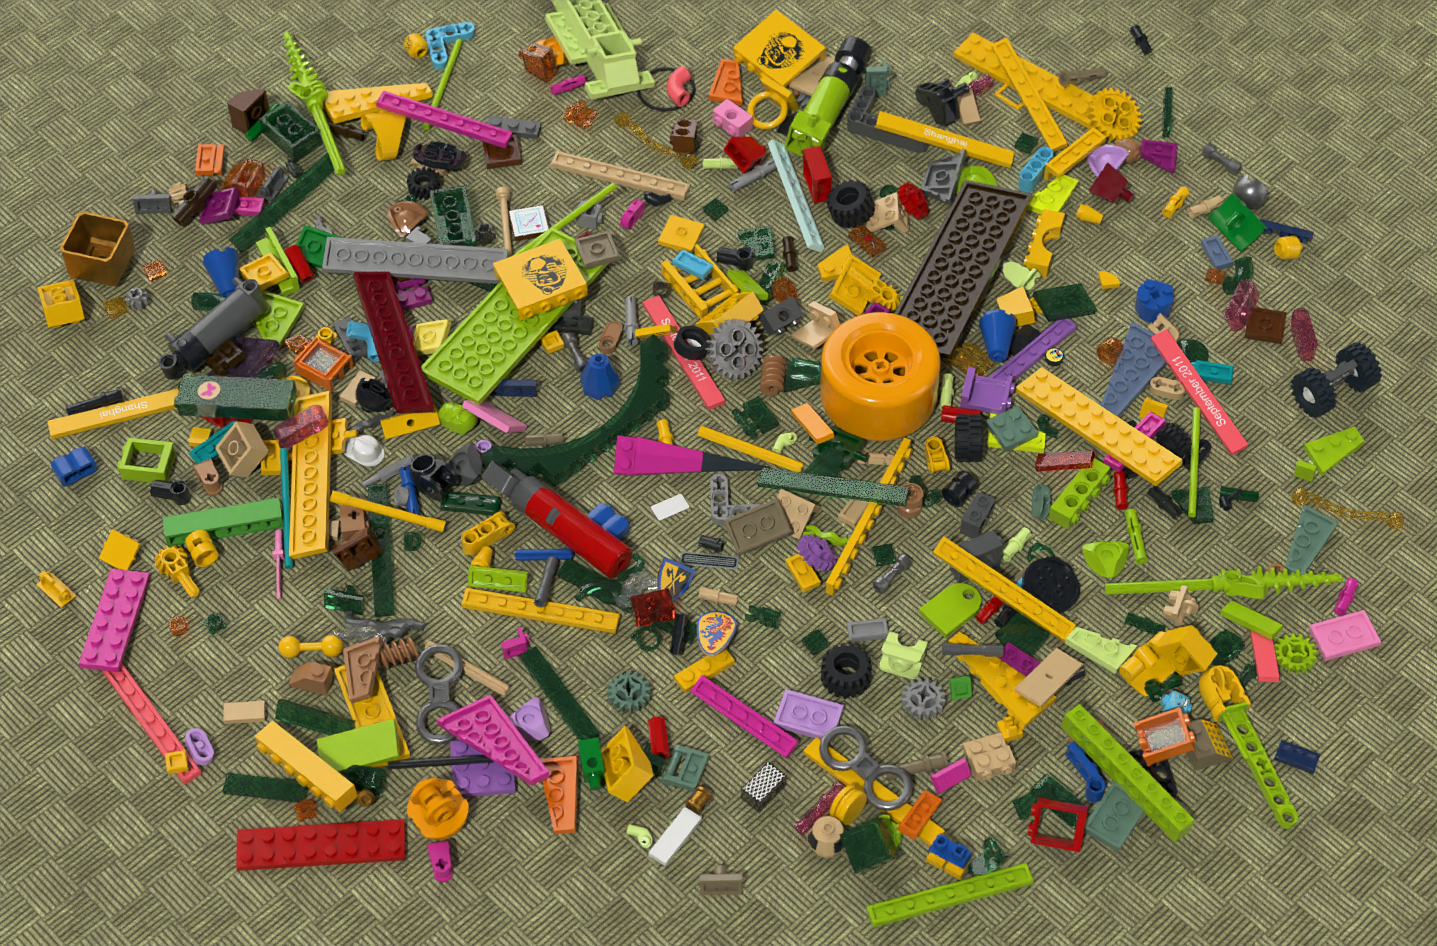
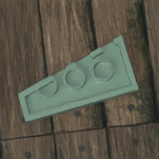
[1285,504,1338,575]

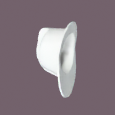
[344,435,384,467]

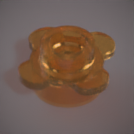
[293,800,317,822]

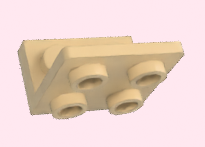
[867,192,909,233]
[791,301,840,349]
[776,489,820,539]

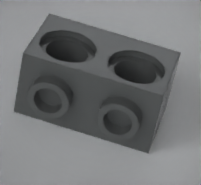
[960,492,996,538]

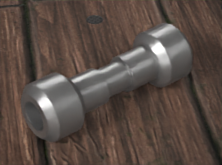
[1202,143,1242,176]
[561,333,588,373]
[872,554,912,593]

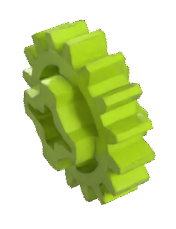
[1274,633,1318,675]

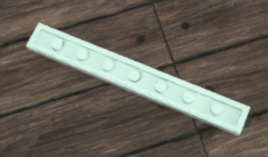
[768,140,825,253]

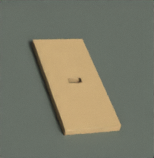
[789,56,835,96]
[1014,648,1083,707]

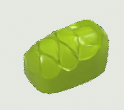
[438,402,478,435]

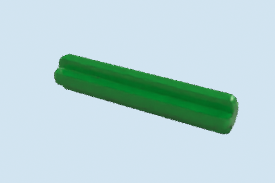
[245,103,283,142]

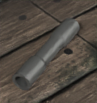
[534,556,558,608]
[942,643,1003,657]

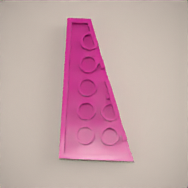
[437,695,550,786]

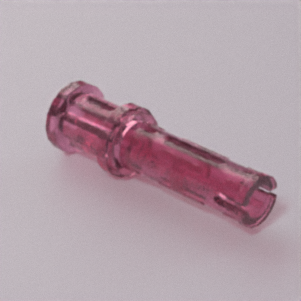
[966,73,994,95]
[794,782,844,835]

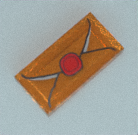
[848,225,886,258]

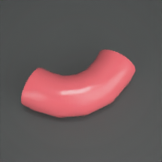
[666,66,691,107]

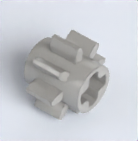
[125,288,148,310]

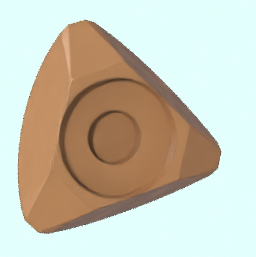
[387,201,429,237]

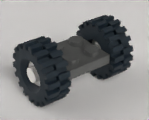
[1290,342,1382,418]

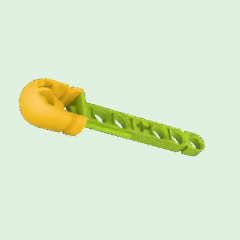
[1199,665,1298,829]

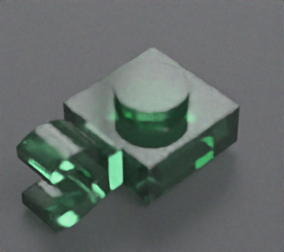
[745,605,781,629]

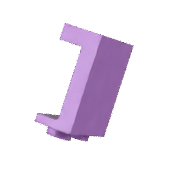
[960,367,1015,415]

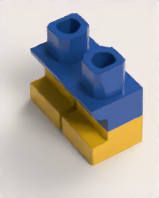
[926,834,971,880]

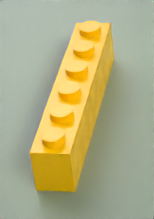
[254,721,358,812]

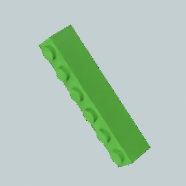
[163,498,283,547]

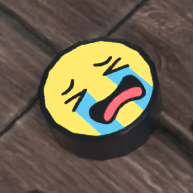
[1045,348,1064,366]

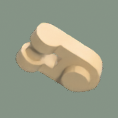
[1148,313,1180,343]

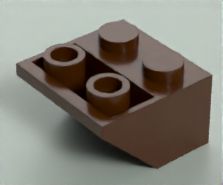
[332,526,383,571]

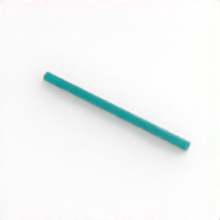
[280,448,293,569]

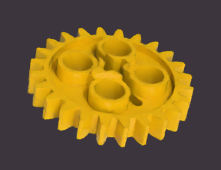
[1087,87,1142,143]

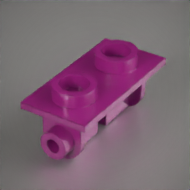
[997,642,1040,677]

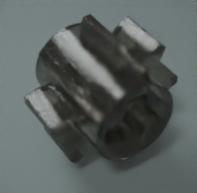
[473,223,496,245]

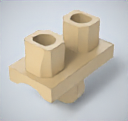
[1163,585,1199,626]

